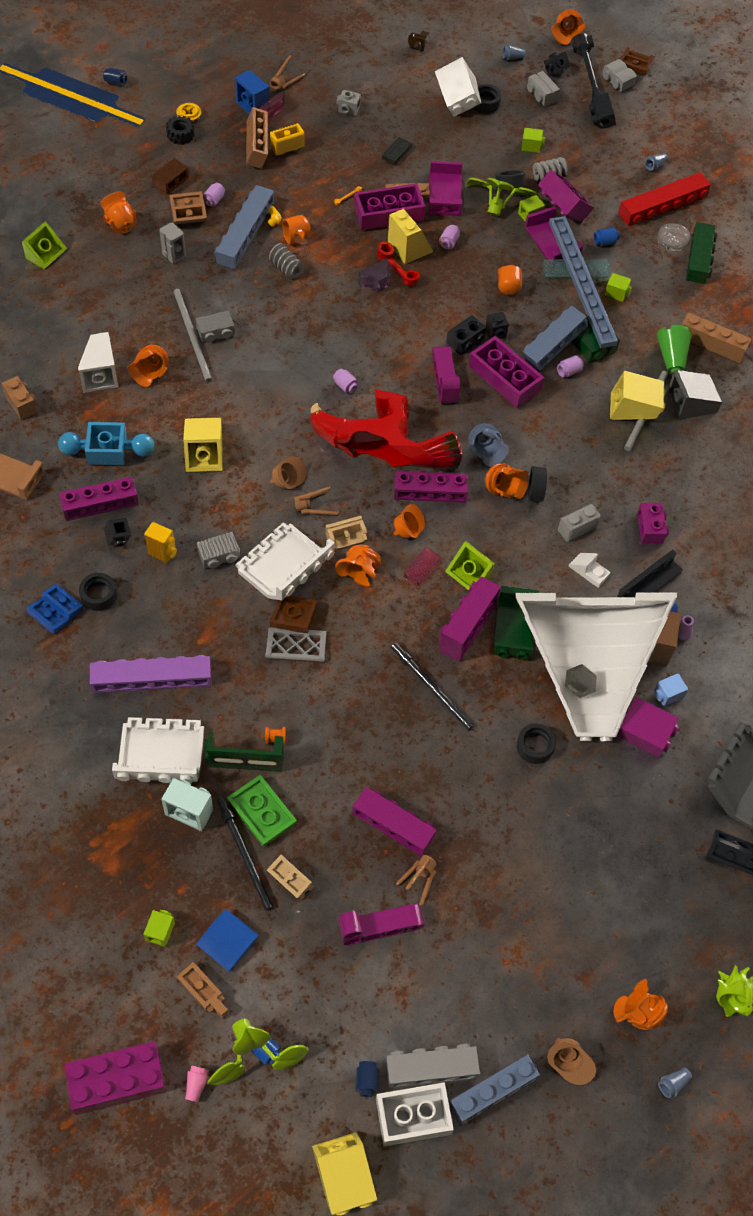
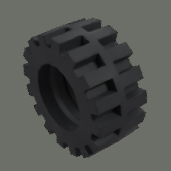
[166,115,195,145]

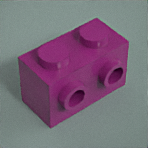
[637,503,669,544]

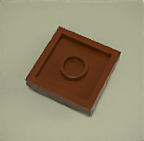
[270,596,318,633]

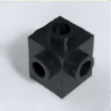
[544,51,571,76]

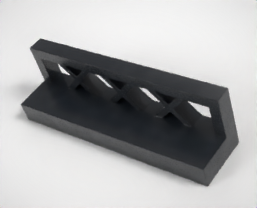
[617,549,683,597]
[707,829,753,875]

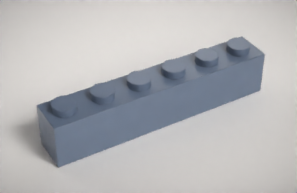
[214,185,274,269]

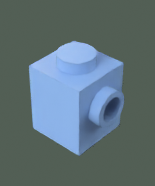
[654,674,688,706]

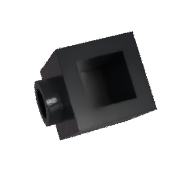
[486,312,509,339]
[104,518,131,547]

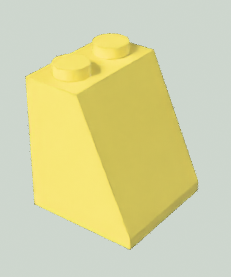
[388,209,433,264]
[610,371,666,420]
[184,418,222,472]
[312,1132,377,1215]

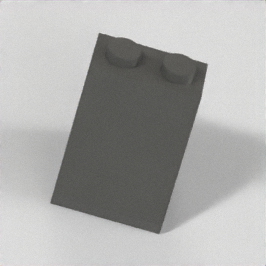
[667,370,722,420]

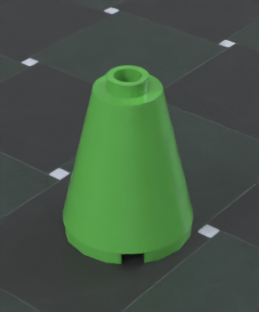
[657,325,692,375]

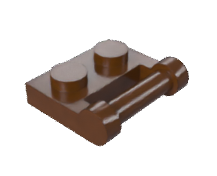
[620,47,655,76]

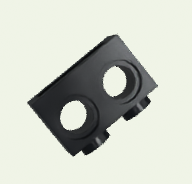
[446,315,486,355]

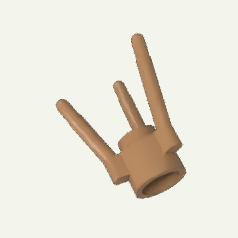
[270,55,305,90]
[294,487,339,515]
[396,855,437,906]

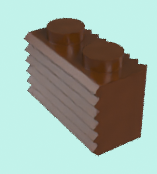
[151,158,189,194]

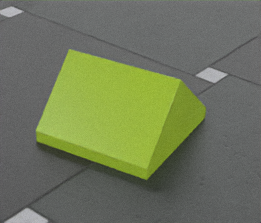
[22,221,67,269]
[445,541,495,590]

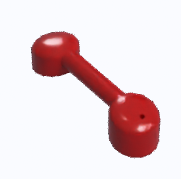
[377,241,420,286]

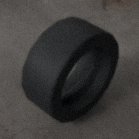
[474,84,502,113]
[495,170,526,189]
[528,466,547,501]
[79,573,117,611]
[517,723,556,764]

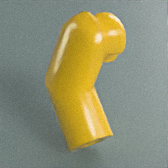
[268,206,282,227]

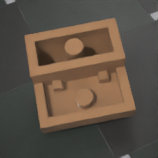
[169,191,207,225]

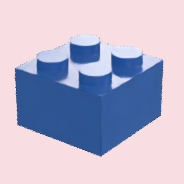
[235,70,270,114]

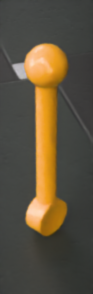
[334,186,362,206]

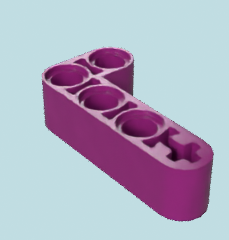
[432,346,460,404]
[338,904,425,945]

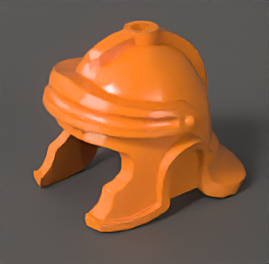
[551,9,586,45]
[100,191,136,234]
[127,345,169,387]
[485,463,529,499]
[335,545,381,587]
[613,979,668,1030]

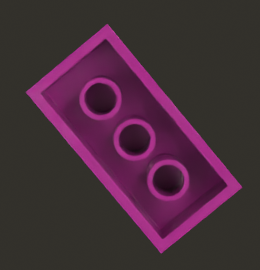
[354,183,425,230]
[469,336,544,408]
[438,576,501,662]
[64,1041,166,1115]

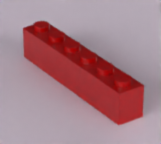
[618,172,711,226]

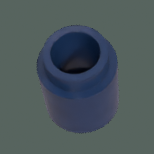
[103,68,128,86]
[355,1061,379,1097]

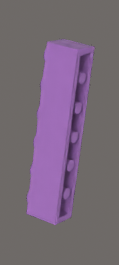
[90,655,212,693]

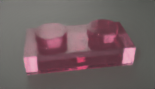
[259,93,285,120]
[403,548,440,586]

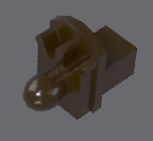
[408,31,430,50]

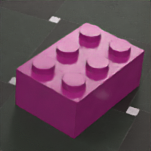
[538,169,594,223]

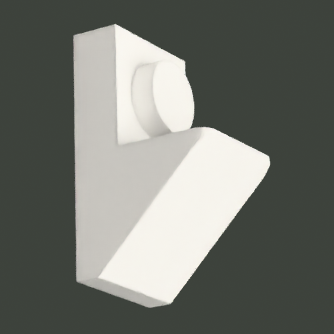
[569,553,611,588]

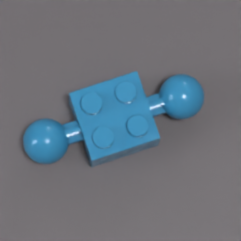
[58,422,155,465]

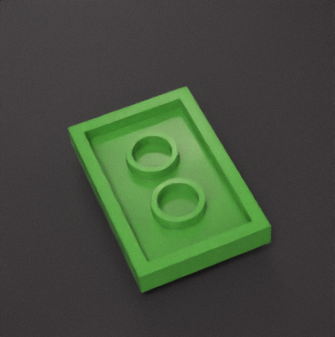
[227,775,297,847]

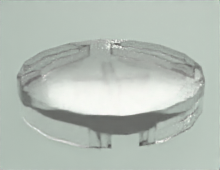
[657,223,690,251]

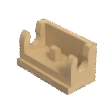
[326,516,367,551]
[267,855,315,899]

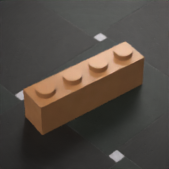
[246,107,268,169]
[682,312,751,363]

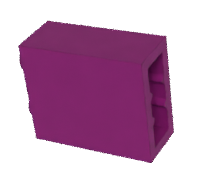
[617,697,679,758]

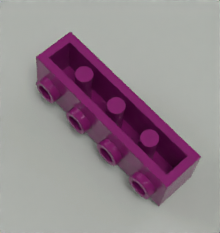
[394,471,468,503]
[59,477,139,521]
[352,787,437,857]

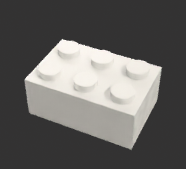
[376,1082,454,1147]

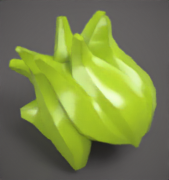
[716,965,753,1017]

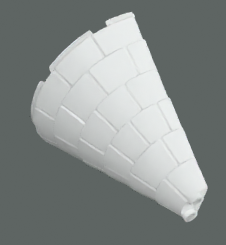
[516,593,677,741]

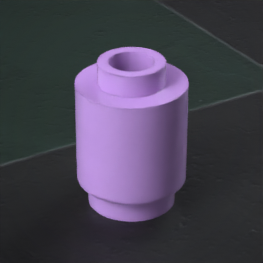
[203,183,225,207]
[439,225,460,249]
[557,355,584,377]
[333,369,359,394]

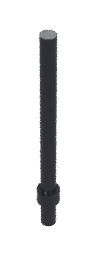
[391,643,474,731]
[217,796,273,911]

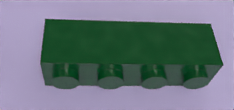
[686,222,717,284]

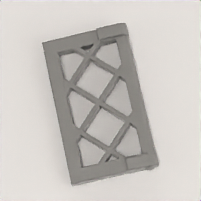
[265,627,326,662]

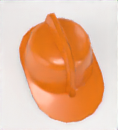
[393,504,425,539]

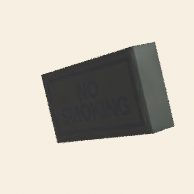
[382,137,412,165]

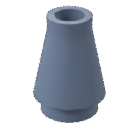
[502,45,525,60]
[645,153,668,171]
[658,1067,692,1098]

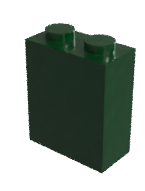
[571,316,620,363]

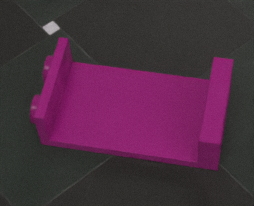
[429,161,463,216]
[525,206,583,267]

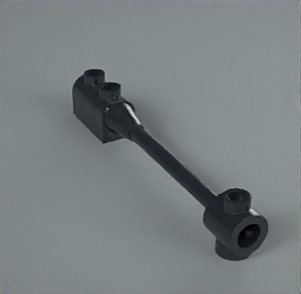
[572,33,616,129]

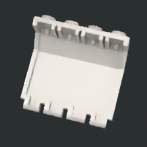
[235,523,335,600]
[112,717,204,783]

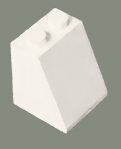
[435,57,481,117]
[78,332,118,393]

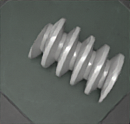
[533,157,568,181]
[269,243,305,279]

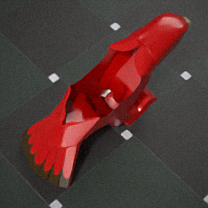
[310,389,462,471]

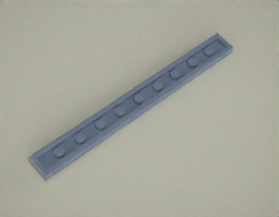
[549,216,618,348]

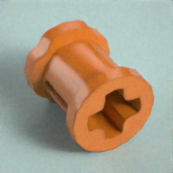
[265,727,286,745]

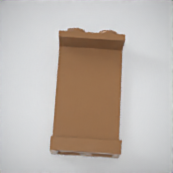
[0,453,45,500]

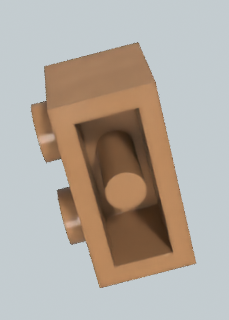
[1,376,37,420]

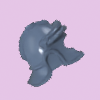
[468,423,510,467]

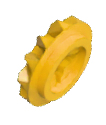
[176,103,201,123]

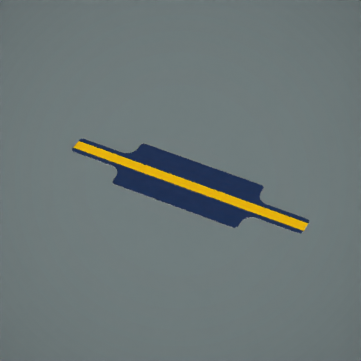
[0,63,145,126]

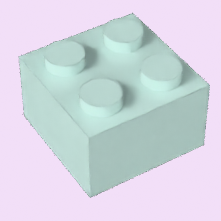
[162,778,213,831]

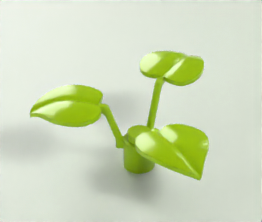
[466,178,540,217]
[207,1019,309,1085]

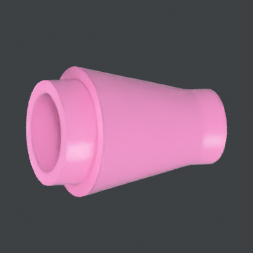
[185,1066,210,1102]

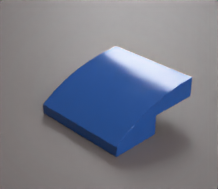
[27,584,83,635]
[196,909,260,972]

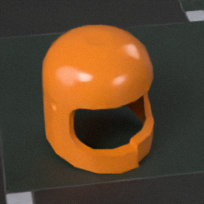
[282,215,310,245]
[497,265,522,296]

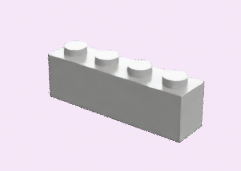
[386,1044,480,1088]

